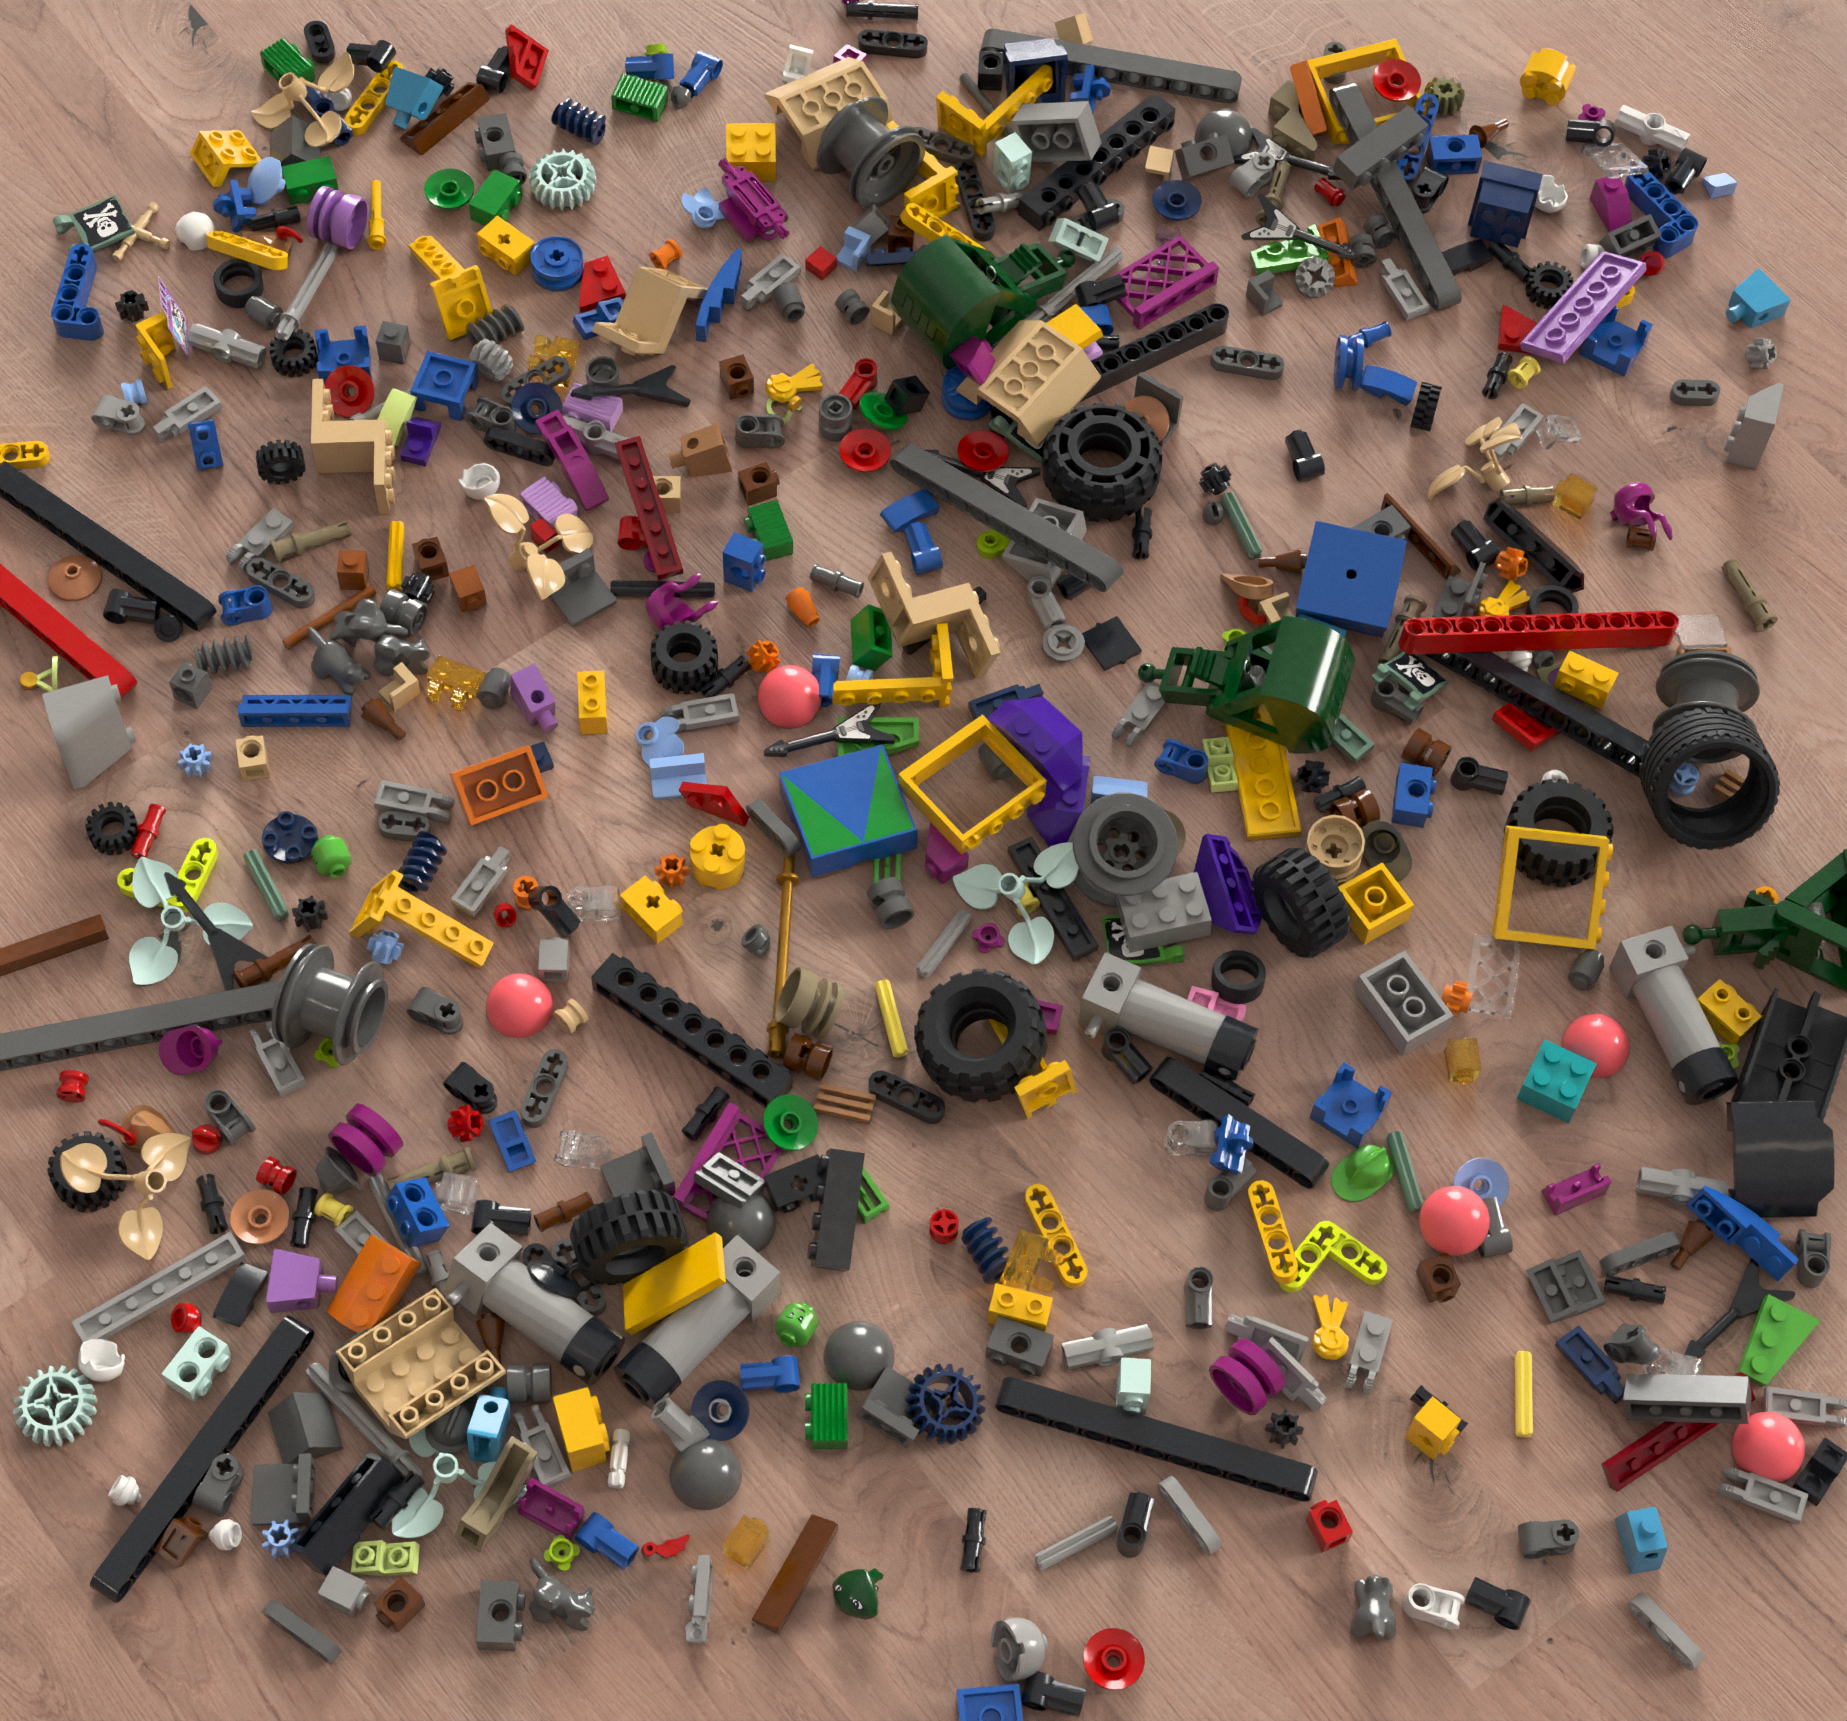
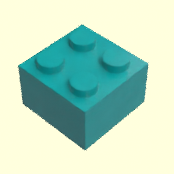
[1517,1039,1597,1123]

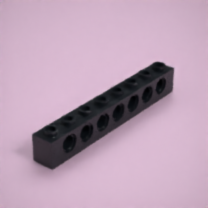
[1018,92,1176,231]
[591,953,793,1108]

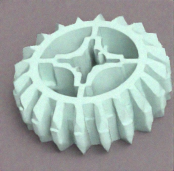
[529,148,597,211]
[13,1365,97,1447]

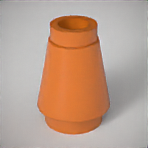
[785,587,820,628]

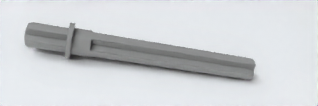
[275,243,338,341]
[1025,247,1124,320]
[305,1363,423,1478]

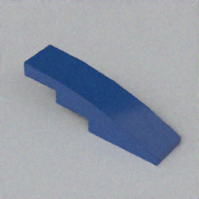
[695,249,742,342]

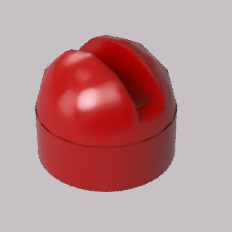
[493,903,517,927]

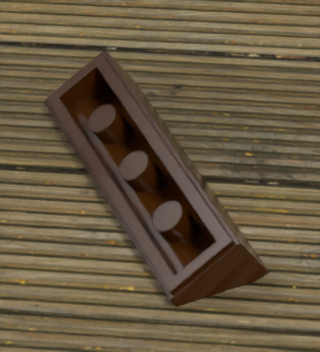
[400,82,489,155]
[1381,493,1461,580]
[0,914,109,977]
[752,1514,838,1635]

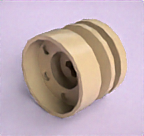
[1305,815,1365,886]

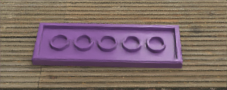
[1520,251,1647,364]

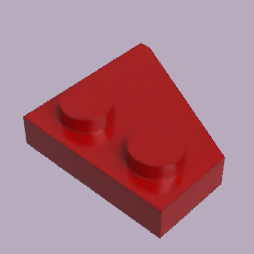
[505,24,549,91]
[579,255,626,313]
[1497,305,1538,355]
[1492,703,1560,751]
[678,782,750,826]

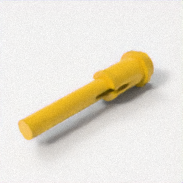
[367,180,387,250]

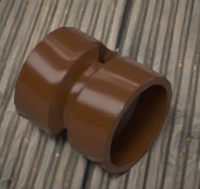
[1401,728,1452,777]
[1329,789,1380,827]
[783,1033,834,1081]

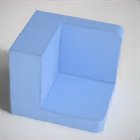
[837,226,871,272]

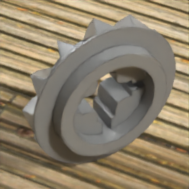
[1295,256,1336,297]
[1042,624,1085,663]

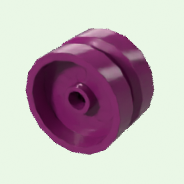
[328,1103,404,1177]
[1209,1338,1286,1416]

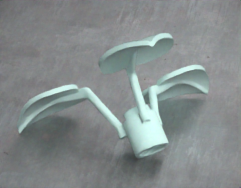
[953,842,1079,965]
[129,857,253,985]
[392,1427,527,1538]

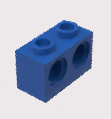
[385,1177,450,1248]

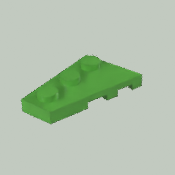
[1250,224,1329,276]
[838,717,919,756]
[1736,1294,1821,1387]

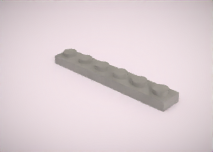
[71,1231,246,1342]

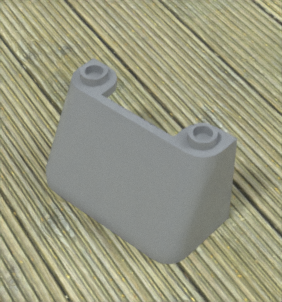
[42,675,136,790]

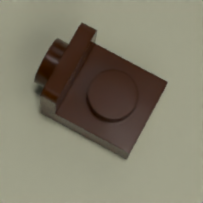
[154,1516,208,1568]

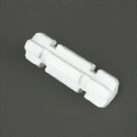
[608,1429,630,1489]

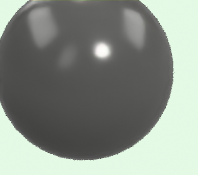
[1194,109,1253,157]
[706,1193,776,1252]
[824,1321,895,1390]
[669,1438,742,1510]

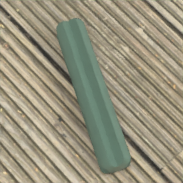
[1221,492,1263,559]
[243,849,289,921]
[1387,1131,1424,1213]

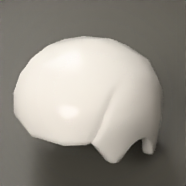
[1535,175,1568,213]
[175,212,216,251]
[458,463,500,500]
[78,1339,125,1382]

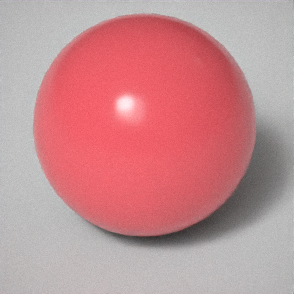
[758,665,822,729]
[486,973,554,1038]
[1562,1014,1630,1078]
[1419,1186,1490,1256]
[1731,1412,1805,1483]

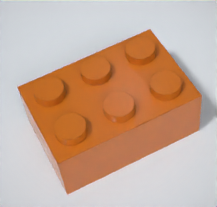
[449,745,549,826]

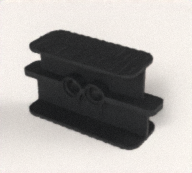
[1731,988,1847,1121]

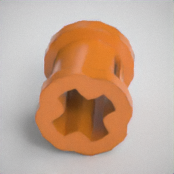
[649,239,683,269]
[513,876,538,911]

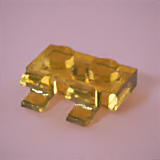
[527,335,581,388]
[425,655,486,711]
[999,1229,1065,1293]

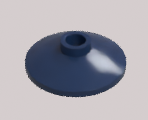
[1152,180,1202,221]
[511,382,562,434]
[691,1380,749,1441]

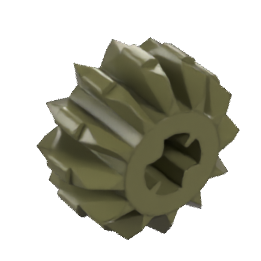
[1424,76,1465,118]

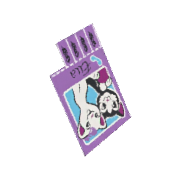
[158,276,190,359]

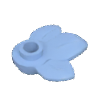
[681,188,725,229]
[636,716,684,766]

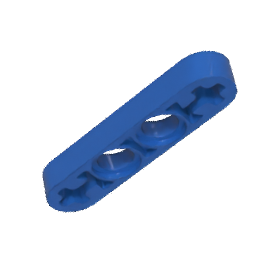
[1396,93,1439,184]

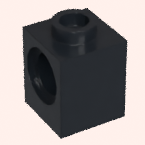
[977,51,1003,91]
[884,375,930,416]

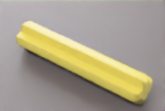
[875,979,908,1058]
[1515,1351,1533,1438]

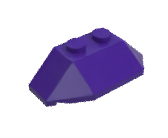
[987,697,1083,793]
[1027,755,1091,847]
[1193,834,1262,935]

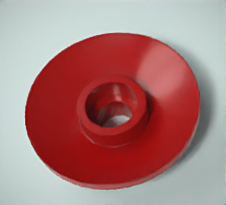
[1373,59,1421,102]
[325,365,375,417]
[839,428,891,472]
[957,430,1009,472]
[1083,1628,1145,1690]

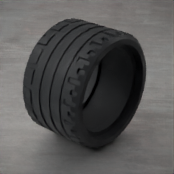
[1639,707,1780,850]

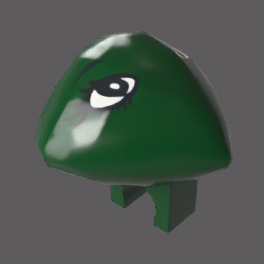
[832,1568,884,1620]

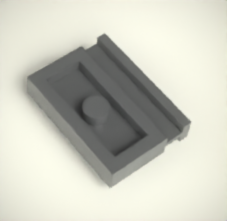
[693,1152,766,1209]

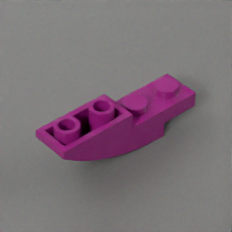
[535,409,609,512]

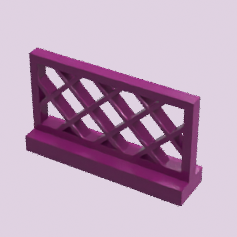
[1111,235,1219,330]
[673,1102,782,1222]

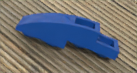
[1686,1186,1799,1282]

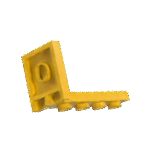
[936,65,1053,157]
[887,121,959,233]
[408,236,493,340]
[832,623,953,707]
[348,870,494,968]
[988,1019,1078,1119]

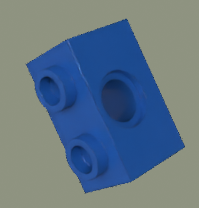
[1426,134,1482,175]
[722,532,766,592]
[1391,763,1436,828]

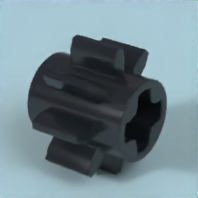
[425,67,455,98]
[1640,149,1671,179]
[115,290,149,323]
[1199,463,1231,495]
[401,572,435,603]
[1296,760,1330,794]
[292,895,328,932]
[1265,1409,1304,1449]

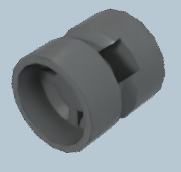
[586,356,620,397]
[819,393,852,442]
[379,589,428,635]
[867,877,914,929]
[507,1363,552,1404]

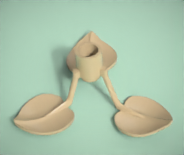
[251,51,354,148]
[1428,417,1523,502]
[483,494,594,601]
[60,1133,191,1260]

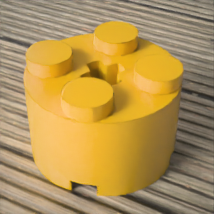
[1520,48,1576,106]
[689,824,746,890]

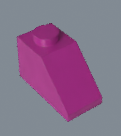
[1590,174,1633,233]
[949,335,996,386]
[924,822,969,884]

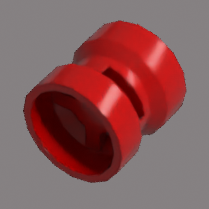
[256,1156,297,1195]

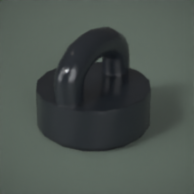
[154,614,183,642]

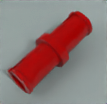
[130,803,166,859]

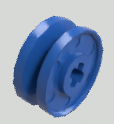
[531,236,583,291]
[1334,335,1364,390]
[941,366,993,421]

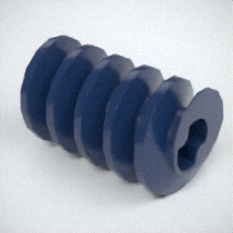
[551,98,606,145]
[398,831,448,892]
[961,1217,1016,1284]

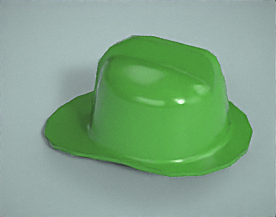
[1331,1145,1394,1202]

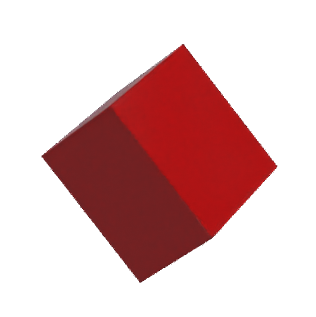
[805,246,837,281]
[530,518,559,554]

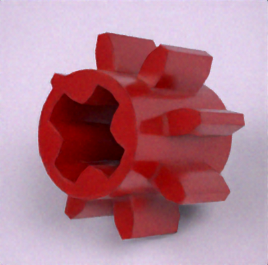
[447,1105,483,1142]

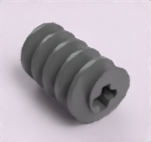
[466,304,525,347]
[194,634,253,674]

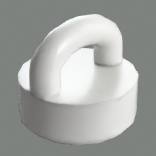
[1580,244,1605,269]

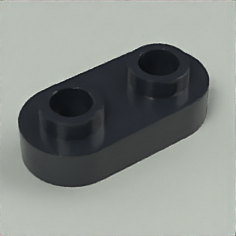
[304,21,336,63]

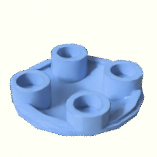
[247,157,285,207]

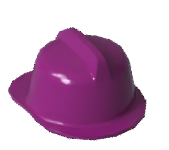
[159,1026,223,1074]

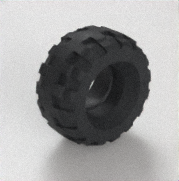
[1042,402,1162,522]
[914,969,1048,1103]

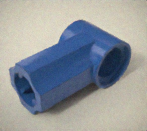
[679,50,723,98]
[625,54,674,79]
[904,522,943,575]
[811,653,840,707]
[740,1356,800,1393]
[574,1512,639,1570]

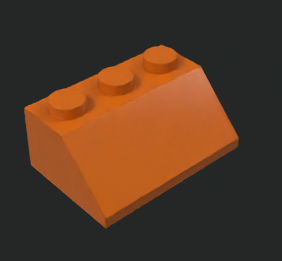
[326,1234,421,1333]

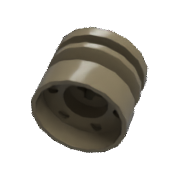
[774,967,845,1039]

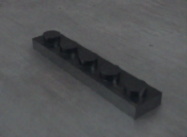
[1007,836,1099,962]

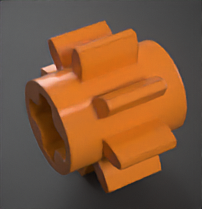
[1495,547,1528,581]
[746,640,781,673]
[654,853,689,889]
[1441,980,1473,1017]

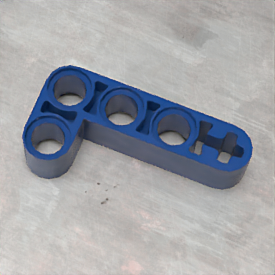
[1624,166,1699,258]
[51,243,104,341]

